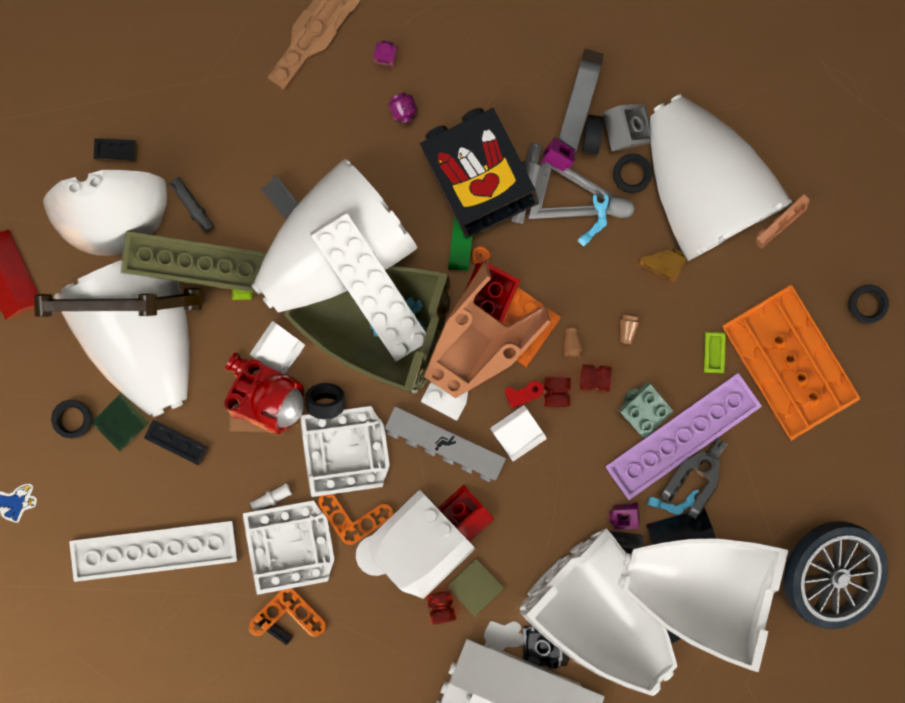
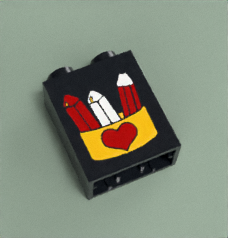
[420,108,539,239]

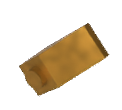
[638,249,687,282]

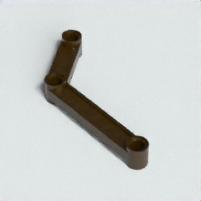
[34,288,202,317]

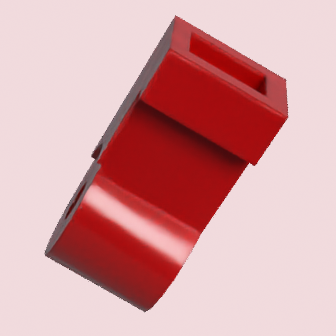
[504,381,544,409]

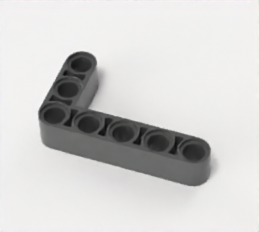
[559,48,604,157]

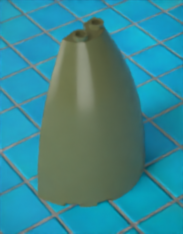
[284,266,450,394]

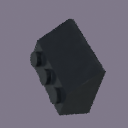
[646,508,716,545]

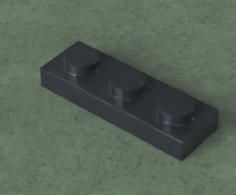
[144,420,208,465]

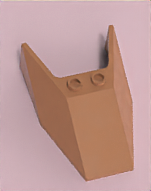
[423,262,551,398]

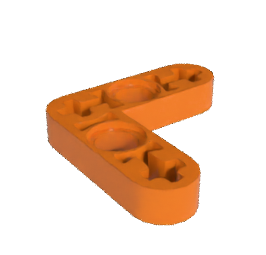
[318,494,393,545]
[248,588,326,637]

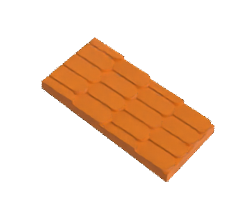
[722,284,860,441]

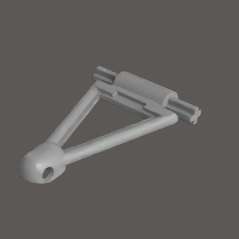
[511,143,635,224]

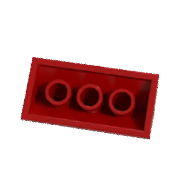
[0,230,39,320]

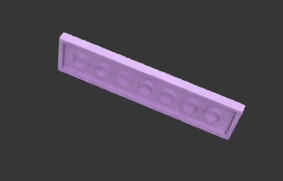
[605,373,762,500]

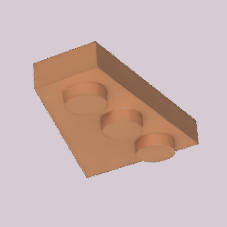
[756,194,810,249]

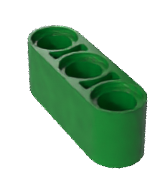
[448,217,473,271]

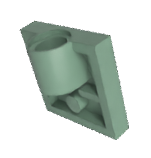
[618,382,674,439]

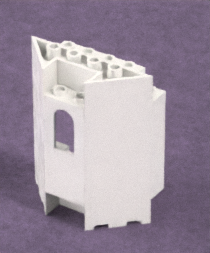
[436,639,605,703]

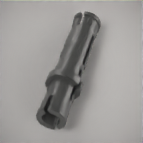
[169,177,214,234]

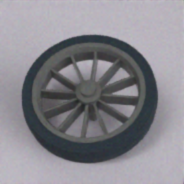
[784,521,888,629]

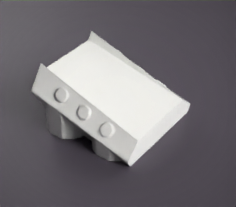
[250,321,305,374]
[490,405,547,461]

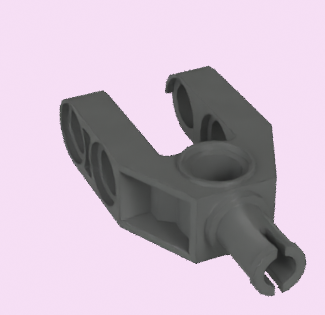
[661,438,728,519]

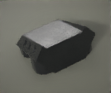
[523,626,569,669]

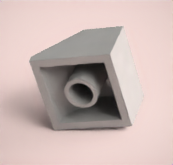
[602,103,651,151]

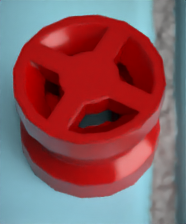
[224,352,249,377]

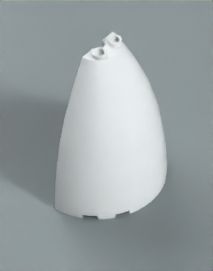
[650,94,793,262]
[251,159,417,312]
[43,170,168,256]
[54,260,190,417]
[520,528,677,696]
[618,539,788,672]

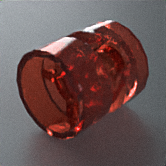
[580,364,612,392]
[544,377,571,407]
[425,591,456,625]

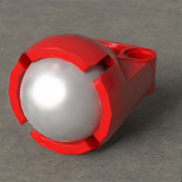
[224,359,304,434]

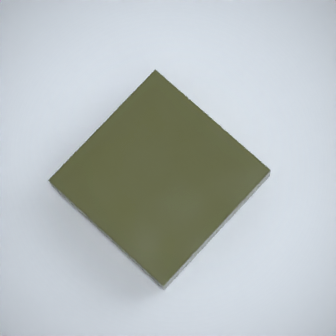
[447,558,504,617]

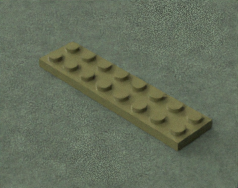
[120,231,267,294]

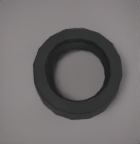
[582,114,604,155]
[613,153,652,193]
[848,285,889,324]
[305,383,345,419]
[51,400,92,439]

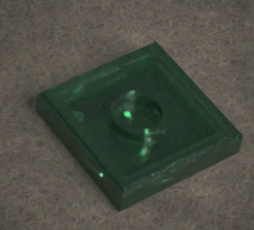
[91,394,149,452]

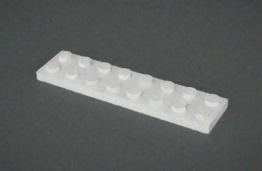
[310,210,426,362]
[69,521,238,582]

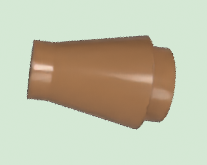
[619,314,639,344]
[563,328,583,359]

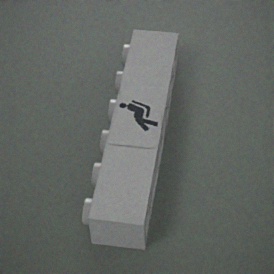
[384,407,506,482]

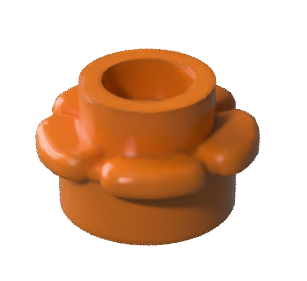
[471,245,491,264]

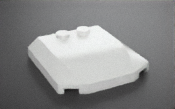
[300,406,390,497]
[368,490,476,599]
[242,500,334,595]

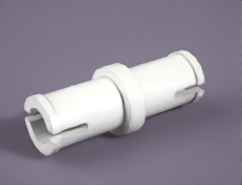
[250,483,292,511]

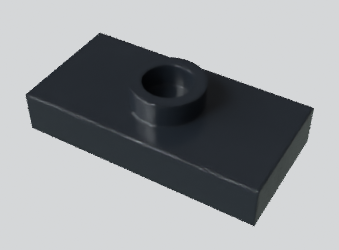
[93,138,136,161]

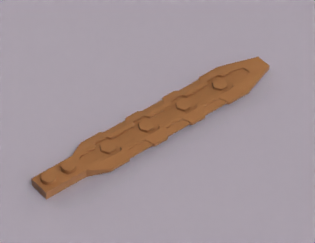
[267,0,360,90]

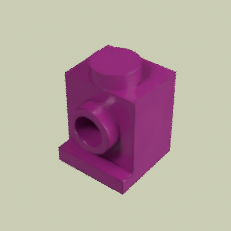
[373,40,398,67]
[541,137,575,172]
[609,503,640,530]

